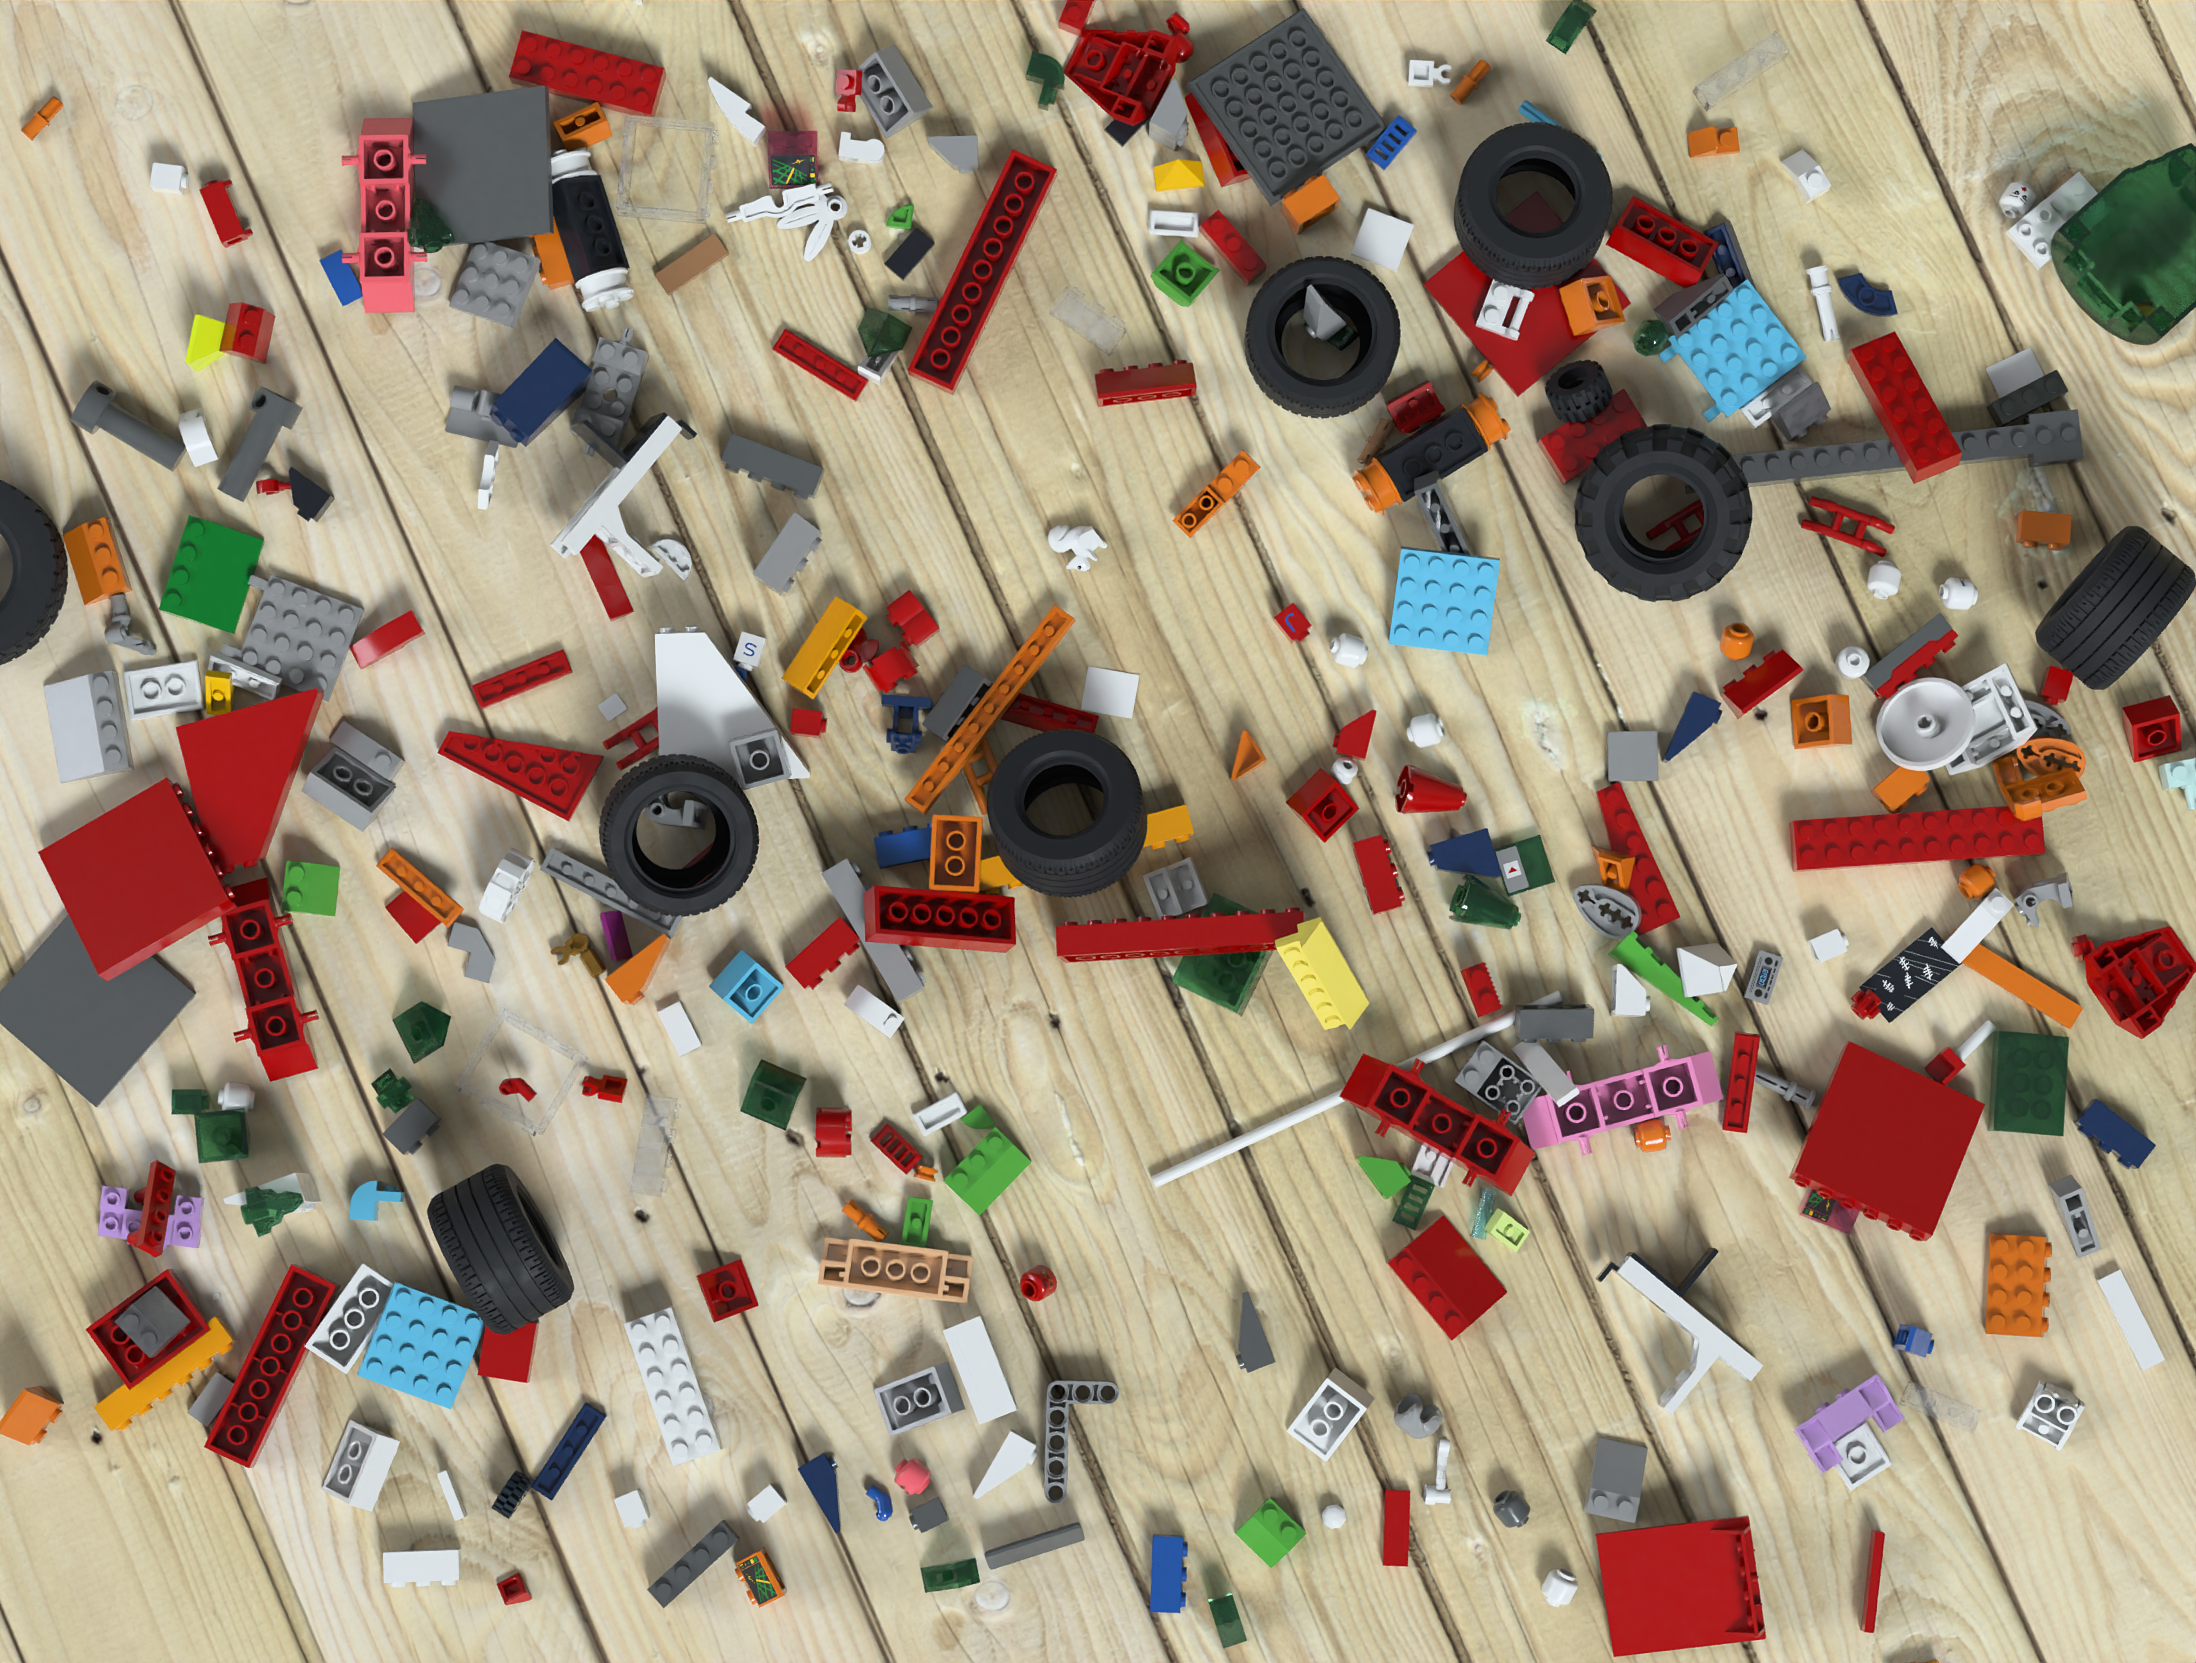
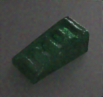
[1392,1175,1435,1231]

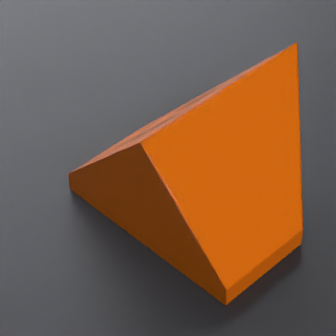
[1230,730,1266,781]
[1591,845,1635,893]

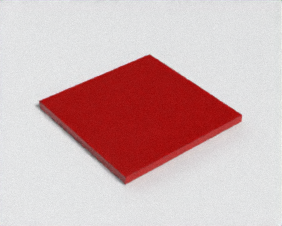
[1423,191,1631,397]

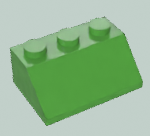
[943,1127,1031,1216]

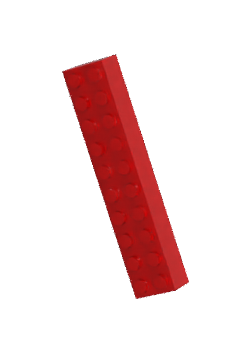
[908,149,1057,395]
[1789,806,2045,872]
[1056,907,1310,963]

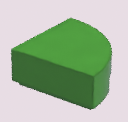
[886,204,914,230]
[961,1105,995,1129]

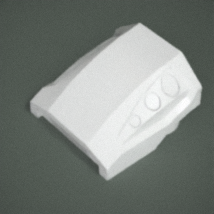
[2015,1380,2085,1451]

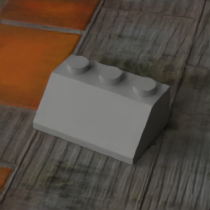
[856,45,933,138]
[1149,79,1189,151]
[753,512,822,596]
[302,746,396,832]

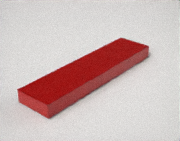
[772,329,869,402]
[472,649,573,709]
[1722,1031,1760,1133]
[1861,1530,1885,1633]

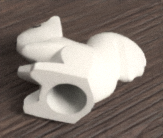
[1048,525,1108,572]

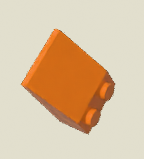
[604,934,671,1006]
[0,1386,64,1445]

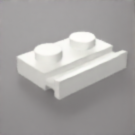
[1410,1145,1454,1188]

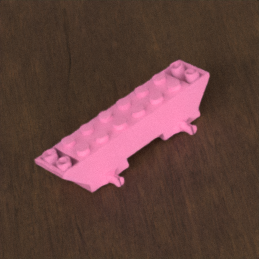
[1522,1044,1724,1155]

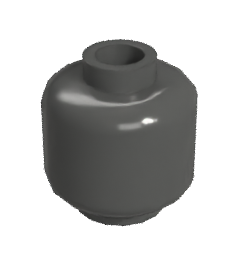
[1493,1490,1530,1528]

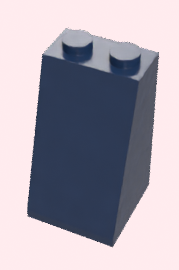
[489,338,593,447]

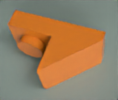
[1687,126,1740,158]

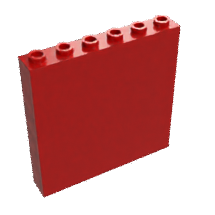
[38,777,237,982]
[1789,1041,1985,1241]

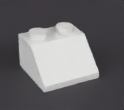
[1610,964,1650,1017]

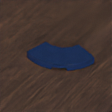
[1836,273,1898,317]

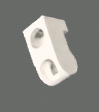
[838,132,885,164]

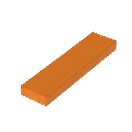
[376,847,464,928]

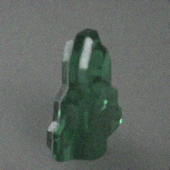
[406,199,455,253]
[241,1186,304,1238]

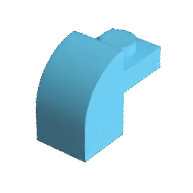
[349,1181,405,1221]

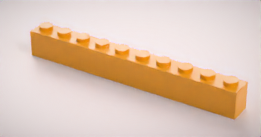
[973,804,1194,895]

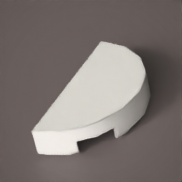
[650,539,692,582]

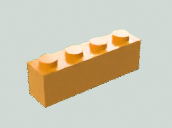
[781,596,868,700]

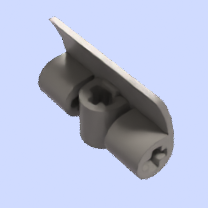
[445,385,518,448]

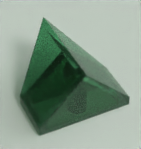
[857,308,912,358]

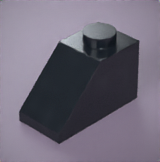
[288,466,334,522]

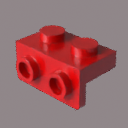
[1385,380,1446,434]

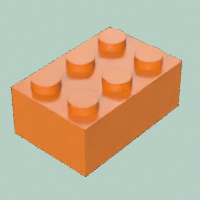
[929,815,983,894]

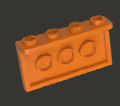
[1985,1234,2052,1337]

